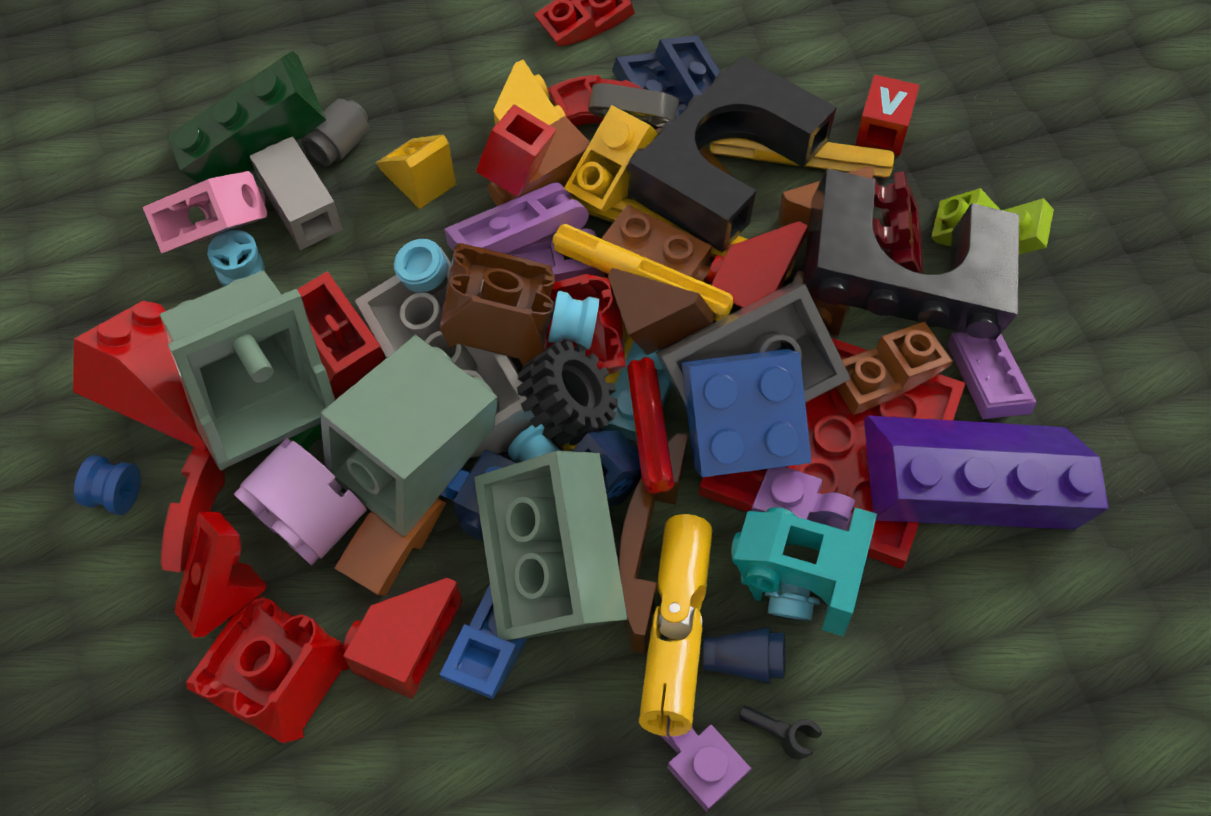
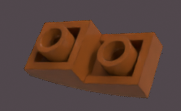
[836,321,952,415]
[335,498,447,596]

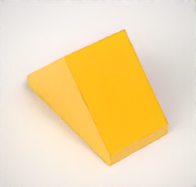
[376,135,456,210]

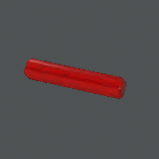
[627,357,674,494]

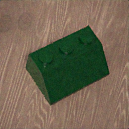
[167,51,327,183]

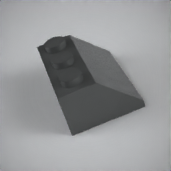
[656,283,851,413]

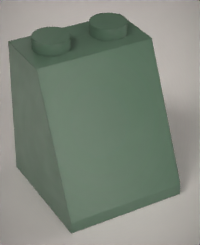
[320,335,497,537]

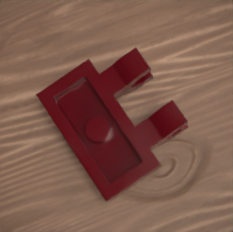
[872,171,924,274]

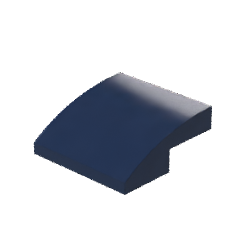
[612,35,720,129]

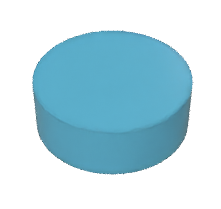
[394,239,448,293]

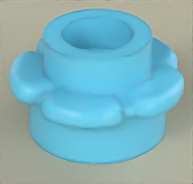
[765,583,820,621]

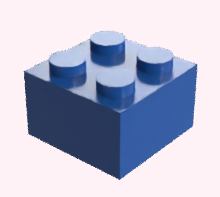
[681,349,812,477]

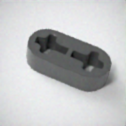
[588,83,679,127]

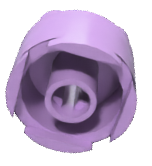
[234,438,367,566]

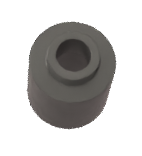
[301,98,370,167]

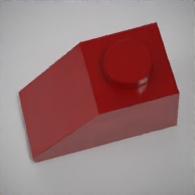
[705,221,808,310]
[343,578,463,699]

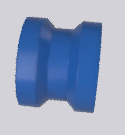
[74,455,141,515]

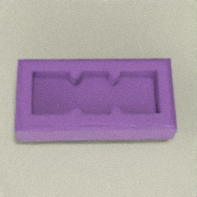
[947,332,1036,419]

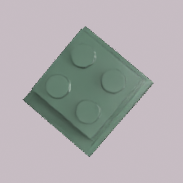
[159,270,335,470]

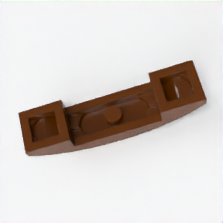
[619,433,688,653]

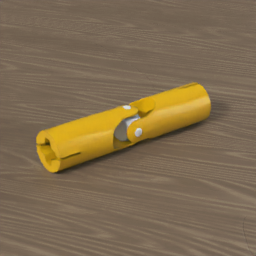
[639,514,712,736]

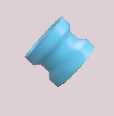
[207,230,265,287]
[548,291,599,350]

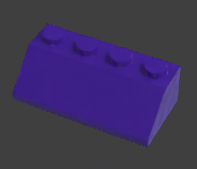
[864,415,1109,530]

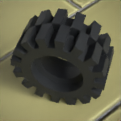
[517,340,618,446]

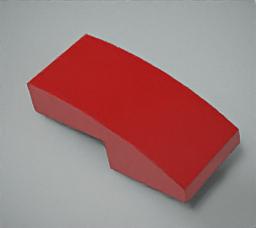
[534,0,635,47]

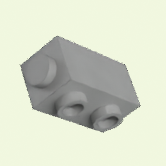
[250,136,343,250]

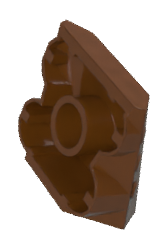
[440,243,555,366]

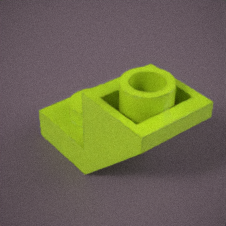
[931,188,1054,255]

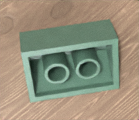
[474,451,628,641]

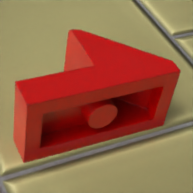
[174,511,267,637]

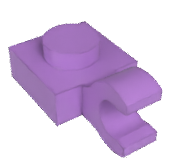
[752,466,855,531]
[660,717,751,812]

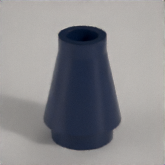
[703,627,786,684]

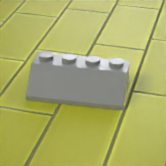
[355,247,535,458]

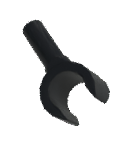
[739,705,822,759]

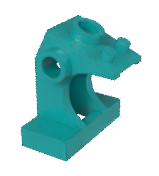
[731,507,877,637]

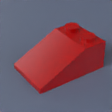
[73,300,207,450]

